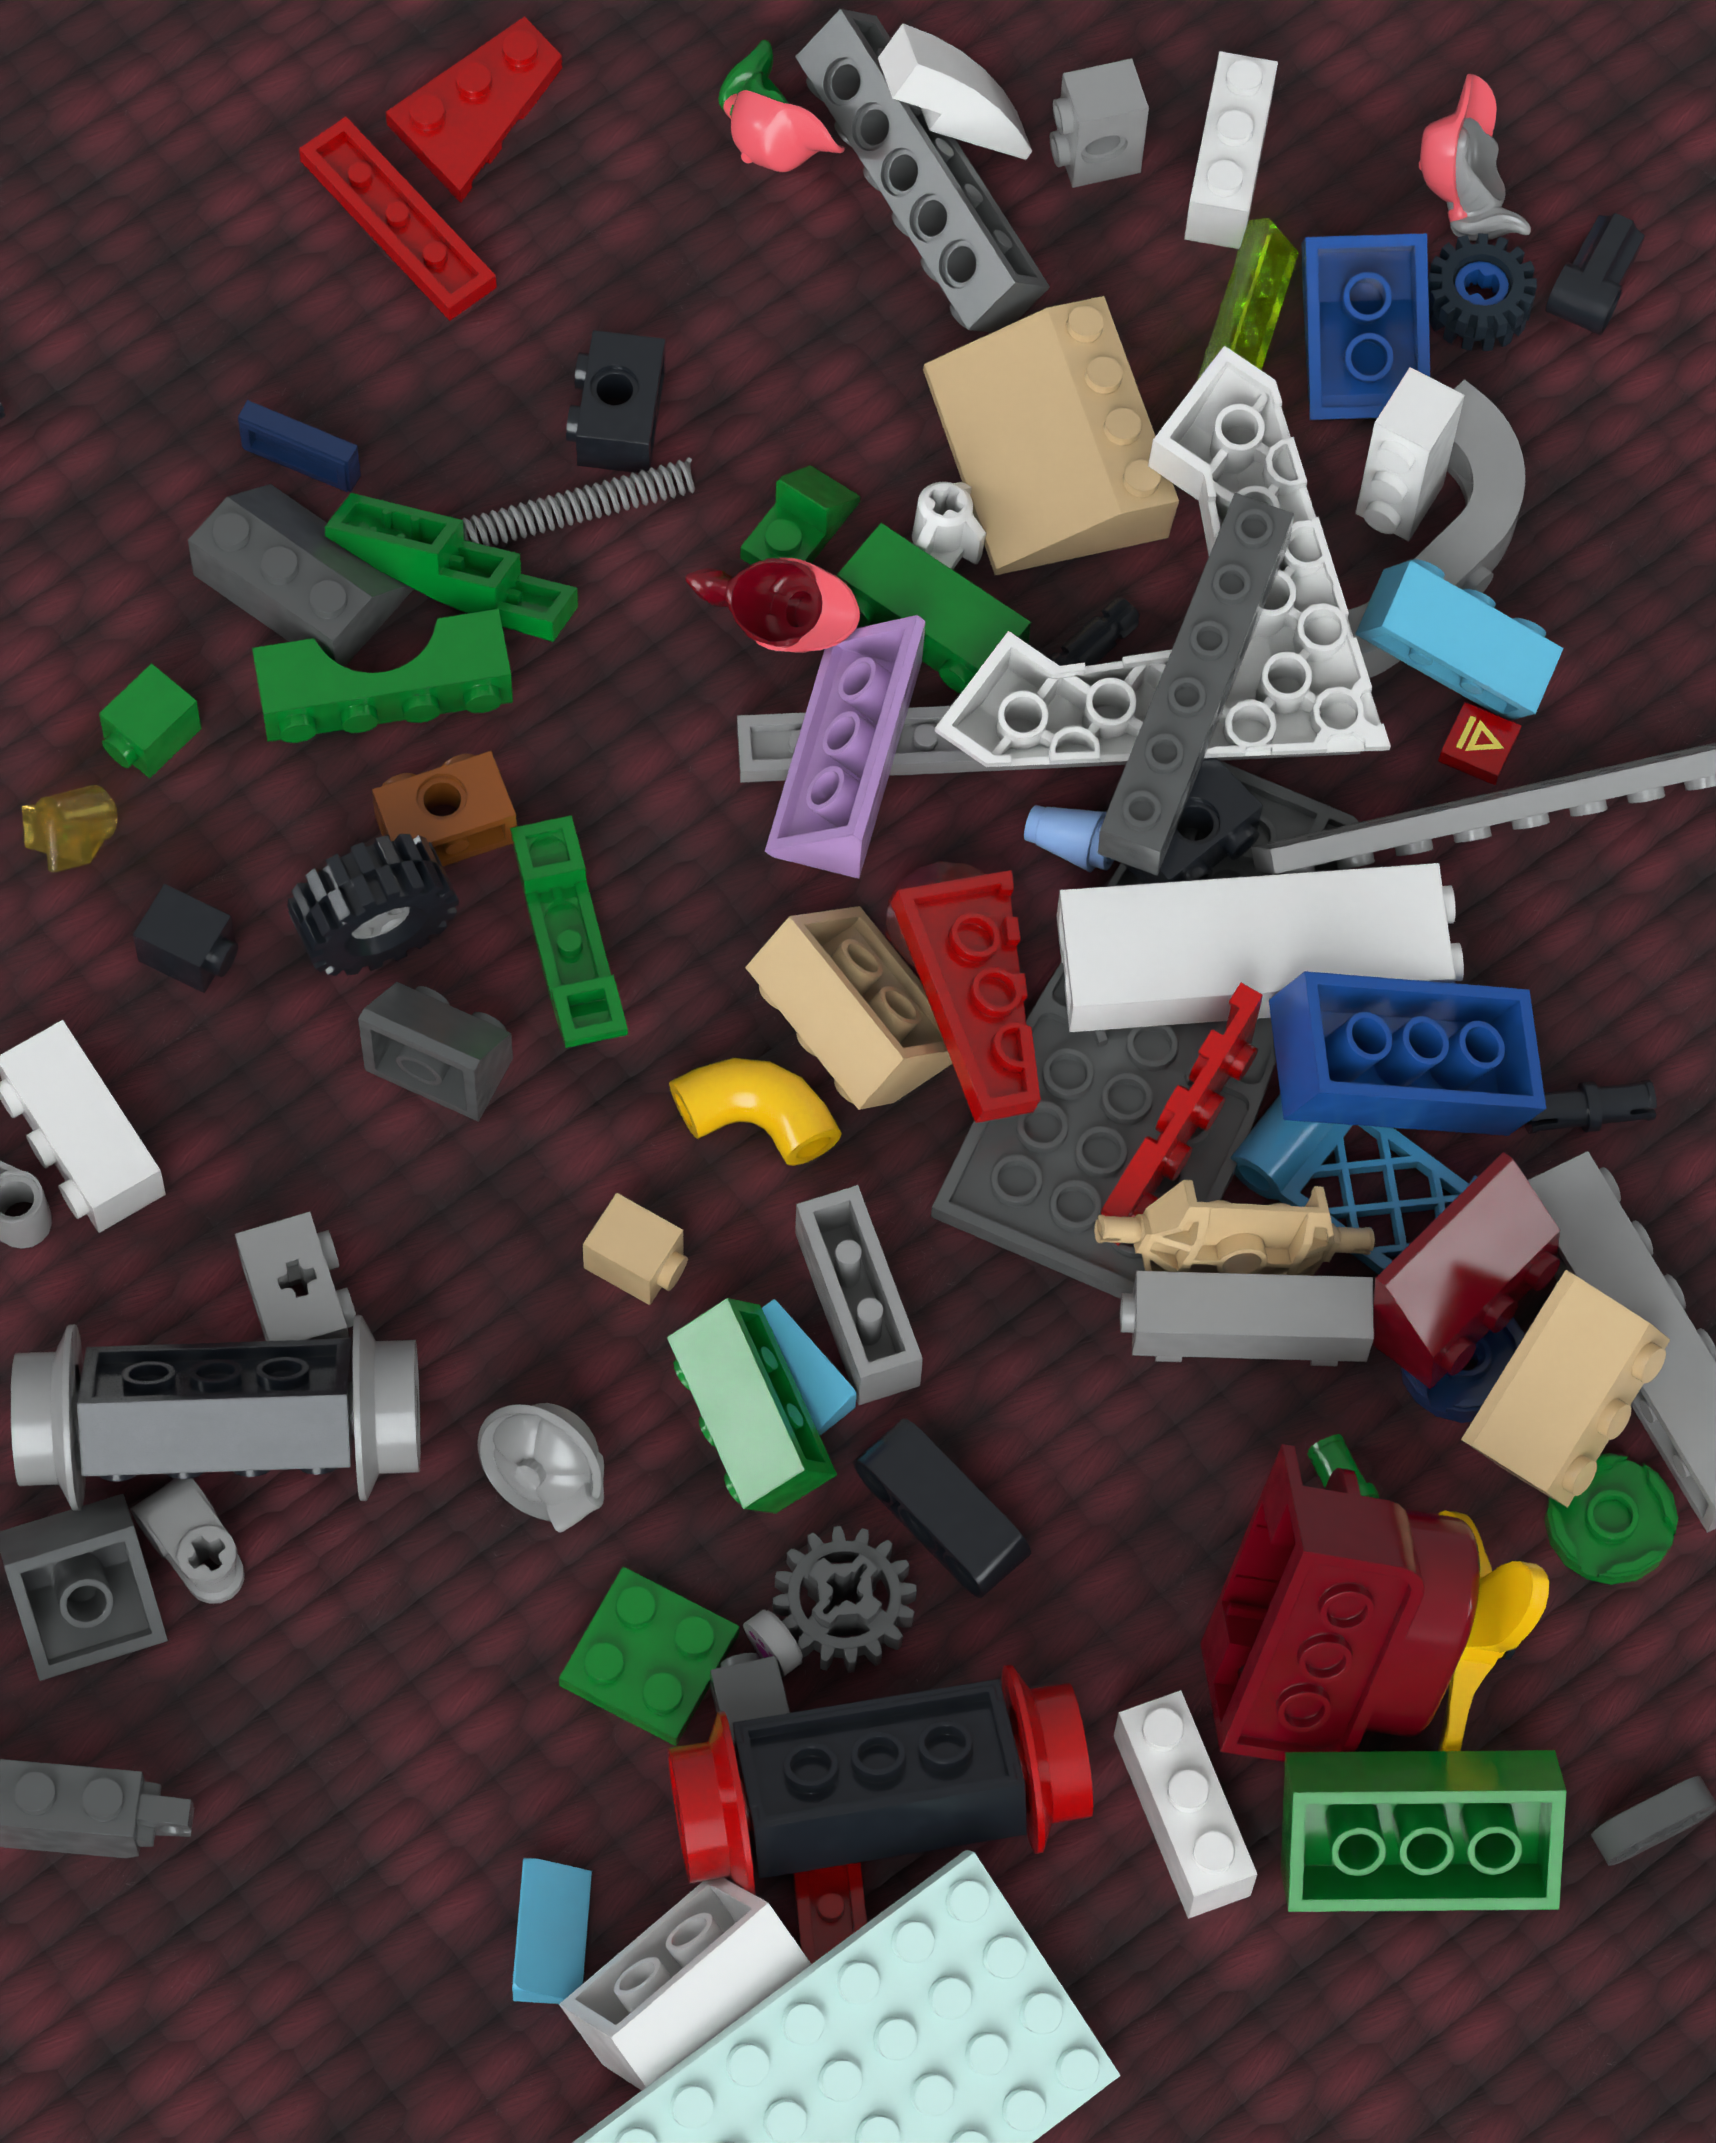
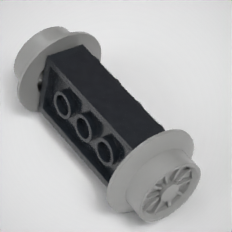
[11,1315,421,1511]

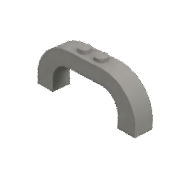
[1348,379,1525,678]

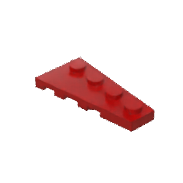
[891,870,1041,1123]
[1101,982,1263,1246]

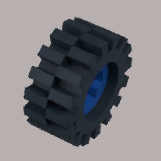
[1428,233,1537,351]

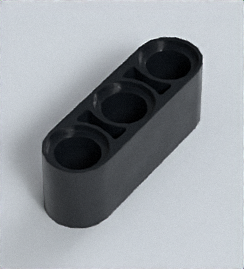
[853,1418,1031,1598]

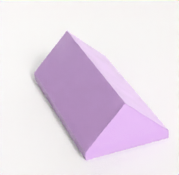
[765,615,925,879]

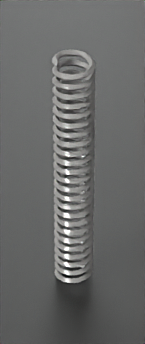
[462,457,695,546]

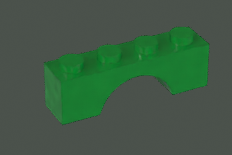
[252,609,513,743]

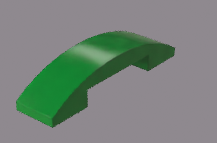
[510,815,628,1048]

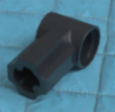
[1545,213,1645,335]

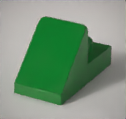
[740,465,860,565]

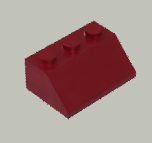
[1372,1152,1560,1389]

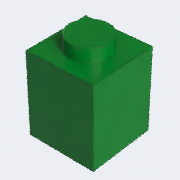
[99,663,202,779]

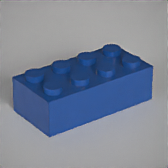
[1269,971,1546,1136]

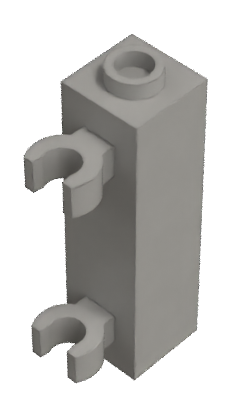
[1120,1271,1374,1367]

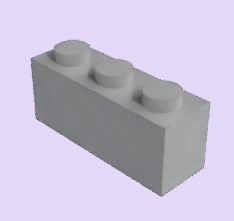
[795,1185,923,1405]

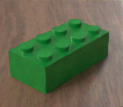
[1281,1750,1566,1912]

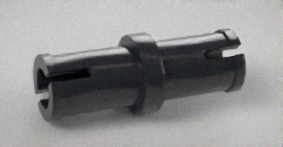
[1524,1080,1657,1134]

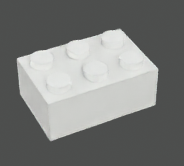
[559,1878,811,2091]

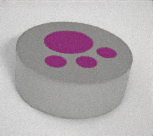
[743,1609,803,1677]

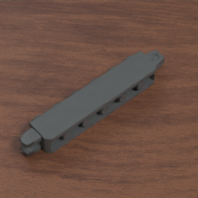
[0,1759,195,1858]

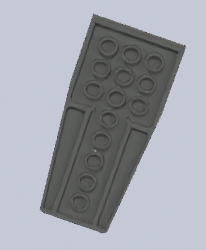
[931,758,1359,1299]

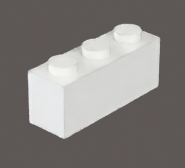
[1184,51,1278,250]
[1355,367,1465,541]
[0,1020,166,1233]
[1114,1690,1257,1919]

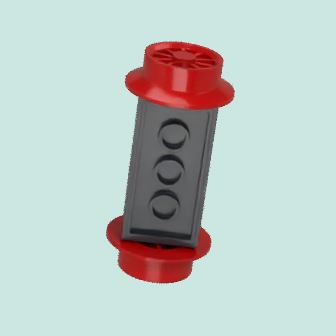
[668,1664,1093,1895]

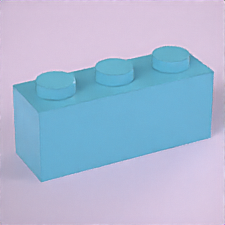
[1355,559,1564,721]

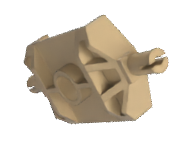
[1094,1180,1375,1276]

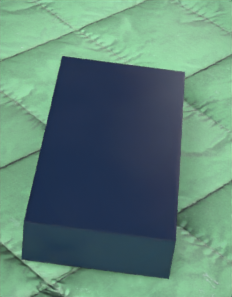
[238,400,361,492]

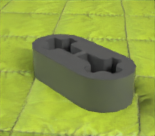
[1591,1776,1716,1866]

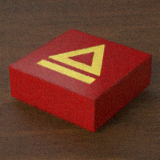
[1438,702,1521,785]

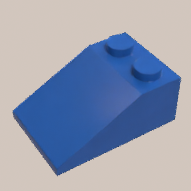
[1301,233,1430,420]

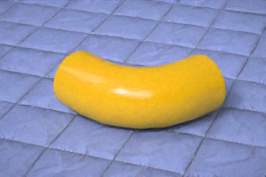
[669,1058,842,1166]

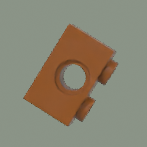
[372,751,517,866]

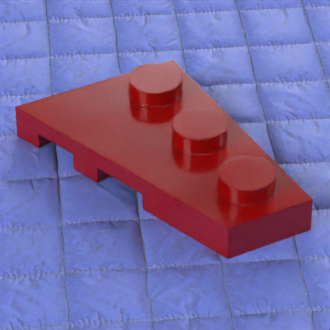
[386,16,562,203]

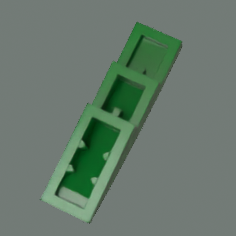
[325,493,578,642]

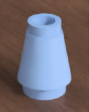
[1024,805,1114,872]

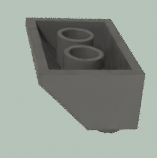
[188,484,414,667]

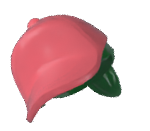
[719,39,845,172]

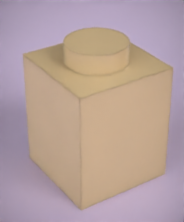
[583,1193,688,1305]

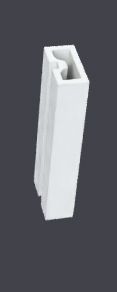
[1056,863,1464,1032]

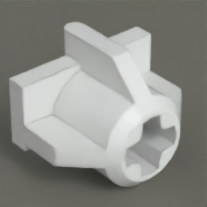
[912,482,986,570]

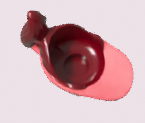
[685,558,860,653]

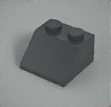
[358,982,513,1122]
[0,1494,168,1681]

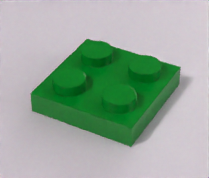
[559,1567,740,1746]

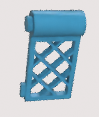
[1230,1094,1477,1274]

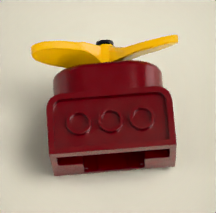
[1200,1444,1549,1762]

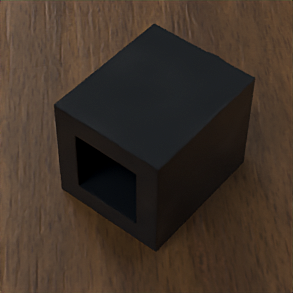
[133,884,238,993]

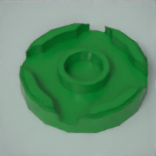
[1544,1453,1678,1585]

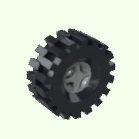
[287,834,459,976]

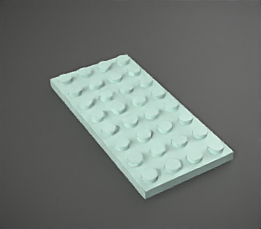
[572,1850,1121,2143]

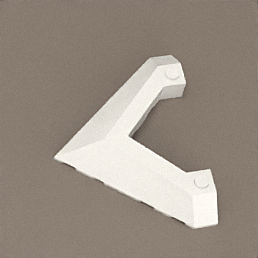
[935,346,1391,767]

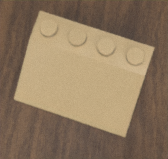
[923,296,1179,575]

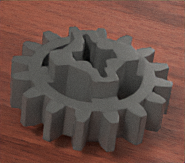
[772,1526,917,1673]

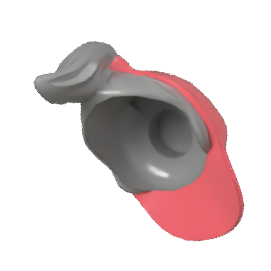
[1419,74,1531,241]

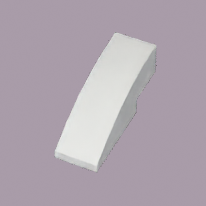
[878,23,1032,160]

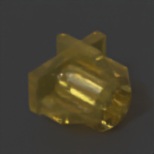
[22,785,118,872]

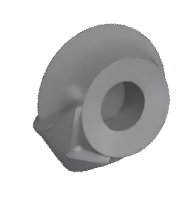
[478,1403,604,1533]

